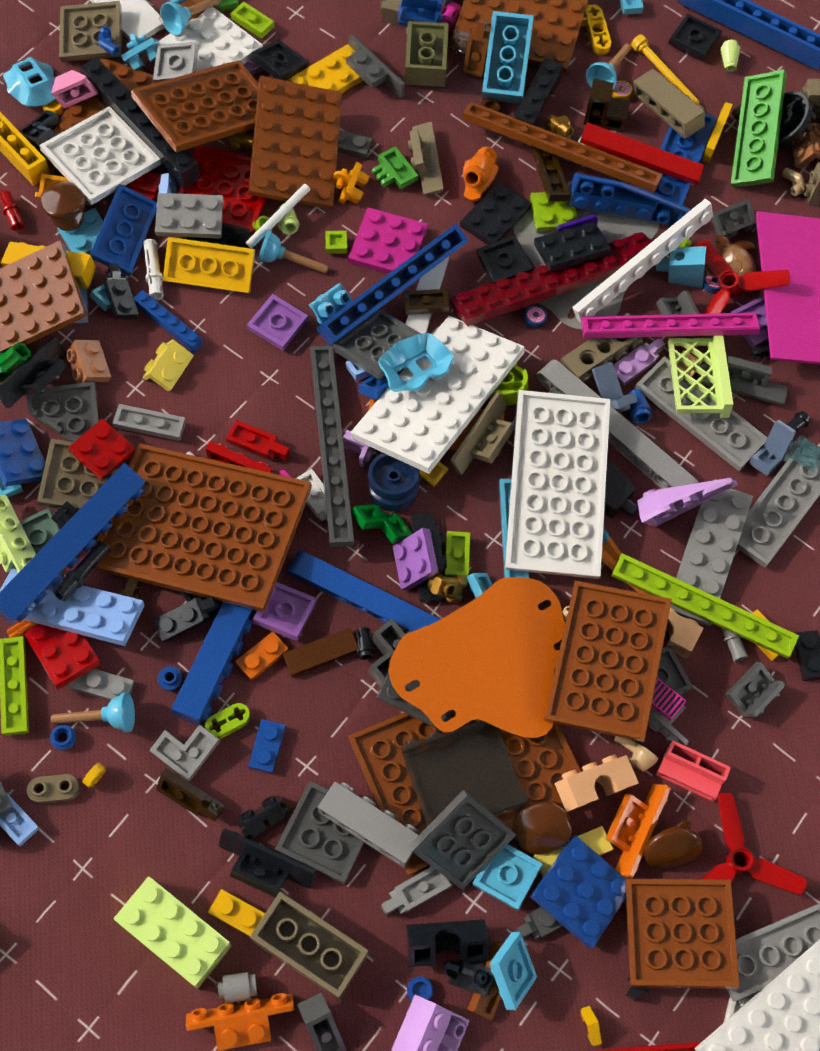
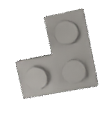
[149,725,221,781]

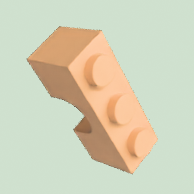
[666,608,704,659]
[555,754,639,812]

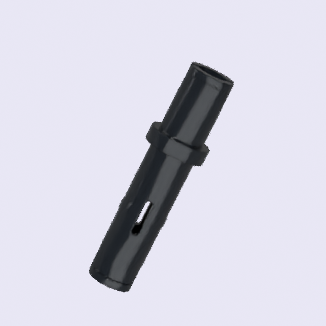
[53,541,111,602]

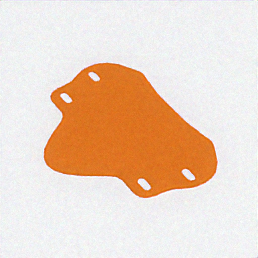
[388,577,566,738]

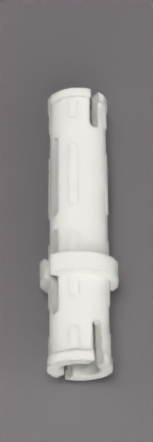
[143,239,164,300]

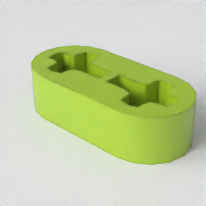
[205,703,250,739]

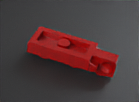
[225,420,290,461]

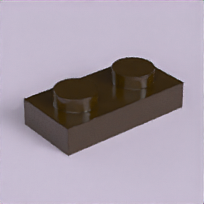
[403,289,449,315]

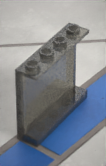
[401,719,529,827]

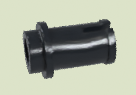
[786,411,811,433]
[355,627,376,660]

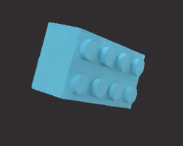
[482,11,534,104]

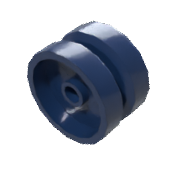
[368,453,419,511]

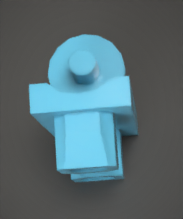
[121,33,161,70]
[309,283,352,324]

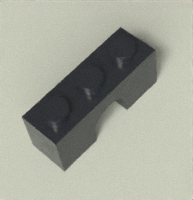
[406,919,489,967]

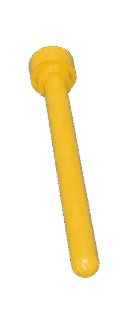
[631,34,700,106]

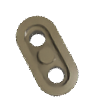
[27,774,80,804]

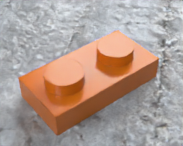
[235,632,289,681]

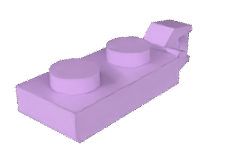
[613,338,665,386]

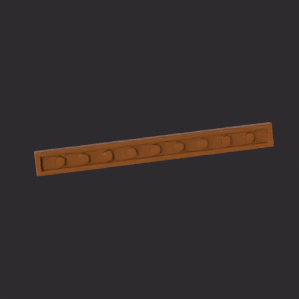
[462,102,663,192]

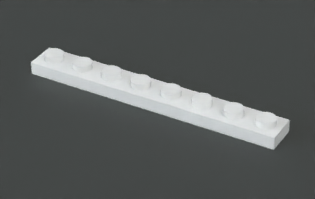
[573,199,714,323]

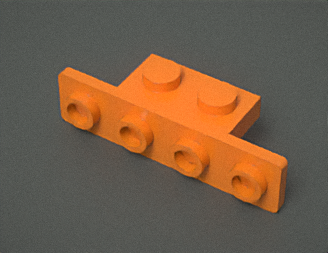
[605,784,671,878]
[186,993,294,1051]

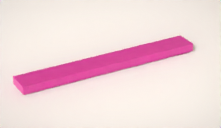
[581,313,760,339]

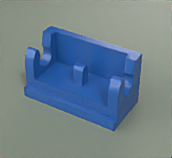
[398,0,443,26]

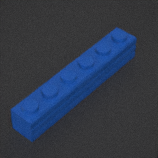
[134,290,203,354]

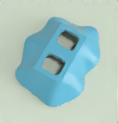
[3,57,56,107]
[378,333,454,392]

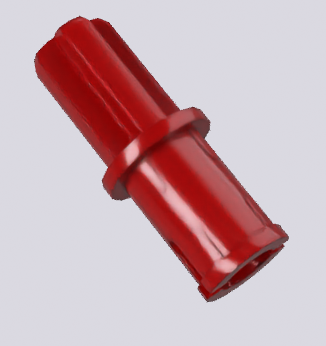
[0,190,25,231]

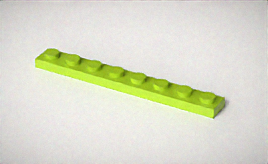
[611,553,799,659]

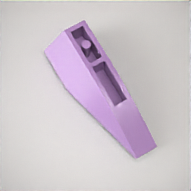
[391,995,470,1051]

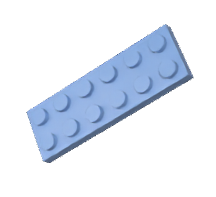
[0,568,145,646]

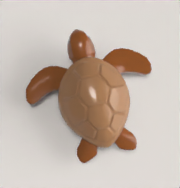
[705,235,757,293]

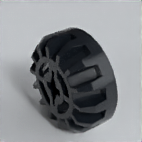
[778,91,816,149]

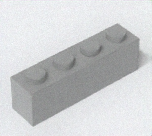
[318,782,419,868]

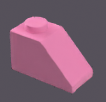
[51,70,98,109]

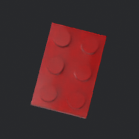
[24,624,101,690]

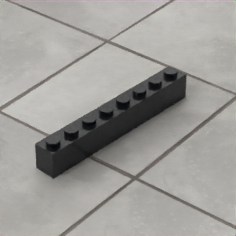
[80,57,201,189]

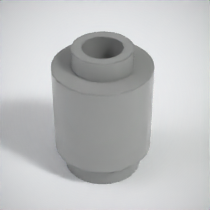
[218,972,257,1003]

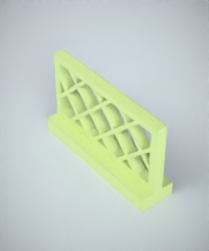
[668,335,733,418]

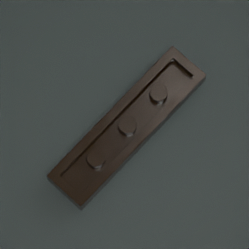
[530,146,570,202]

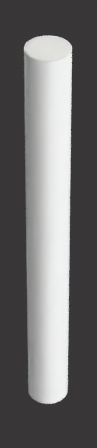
[246,184,310,249]

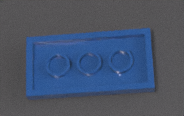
[89,184,157,276]

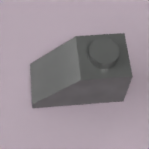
[297,992,347,1051]

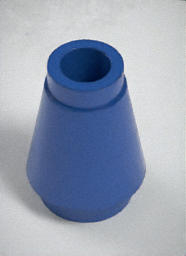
[629,389,652,424]

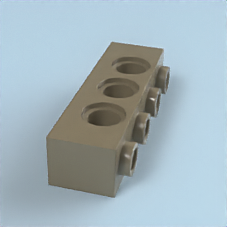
[560,313,643,384]

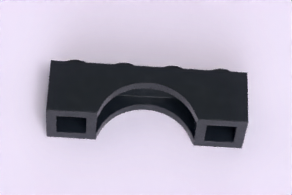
[514,58,564,126]

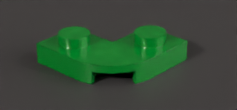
[351,504,412,544]

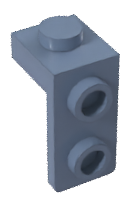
[592,362,638,413]
[749,420,796,476]

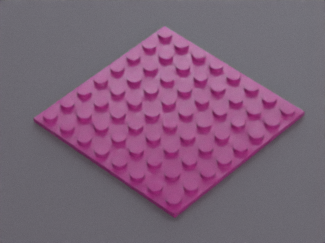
[756,211,820,365]

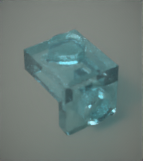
[783,435,820,470]

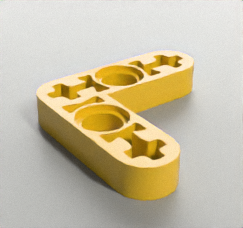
[581,5,611,56]

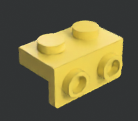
[143,339,194,392]

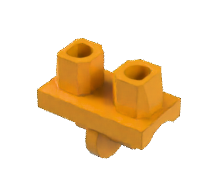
[332,162,369,204]

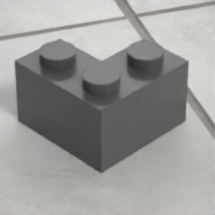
[368,619,406,688]

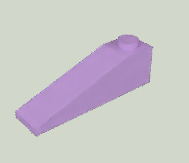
[637,478,738,527]

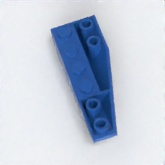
[568,173,691,226]

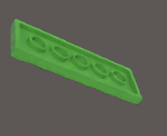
[731,70,787,188]

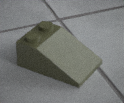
[404,21,448,87]

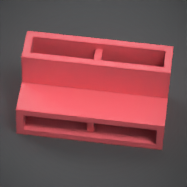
[656,741,731,802]

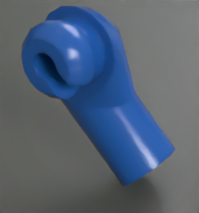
[98,26,120,56]

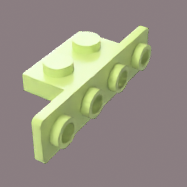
[0,495,36,573]

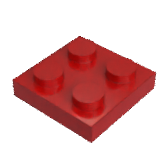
[68,419,135,481]

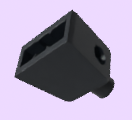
[604,462,639,518]

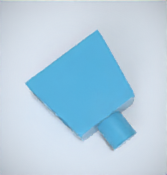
[656,246,706,288]

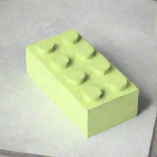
[113,876,232,989]

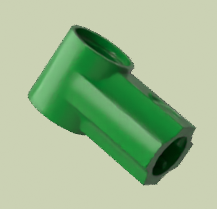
[0,342,31,382]

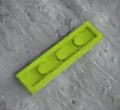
[0,636,29,736]

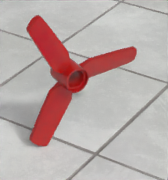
[696,240,791,314]
[701,792,807,895]

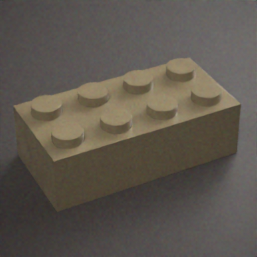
[250,892,369,1000]

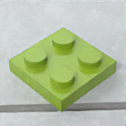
[530,192,577,233]

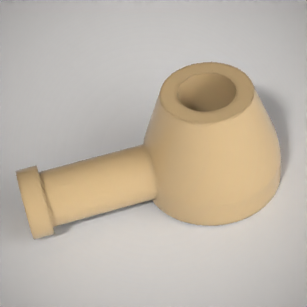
[614,736,658,772]

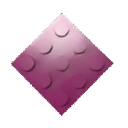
[348,207,428,274]

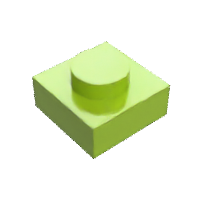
[325,231,347,254]

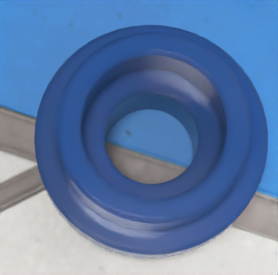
[158,666,183,691]
[50,725,76,750]

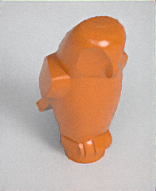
[463,147,499,203]

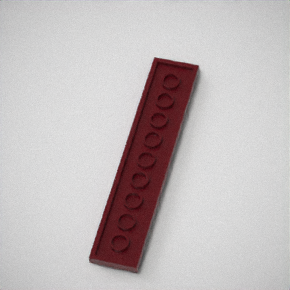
[449,232,663,327]

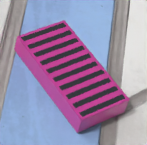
[651,678,686,721]

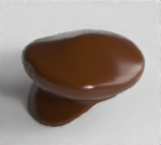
[40,181,86,231]
[512,801,572,855]
[644,819,702,869]

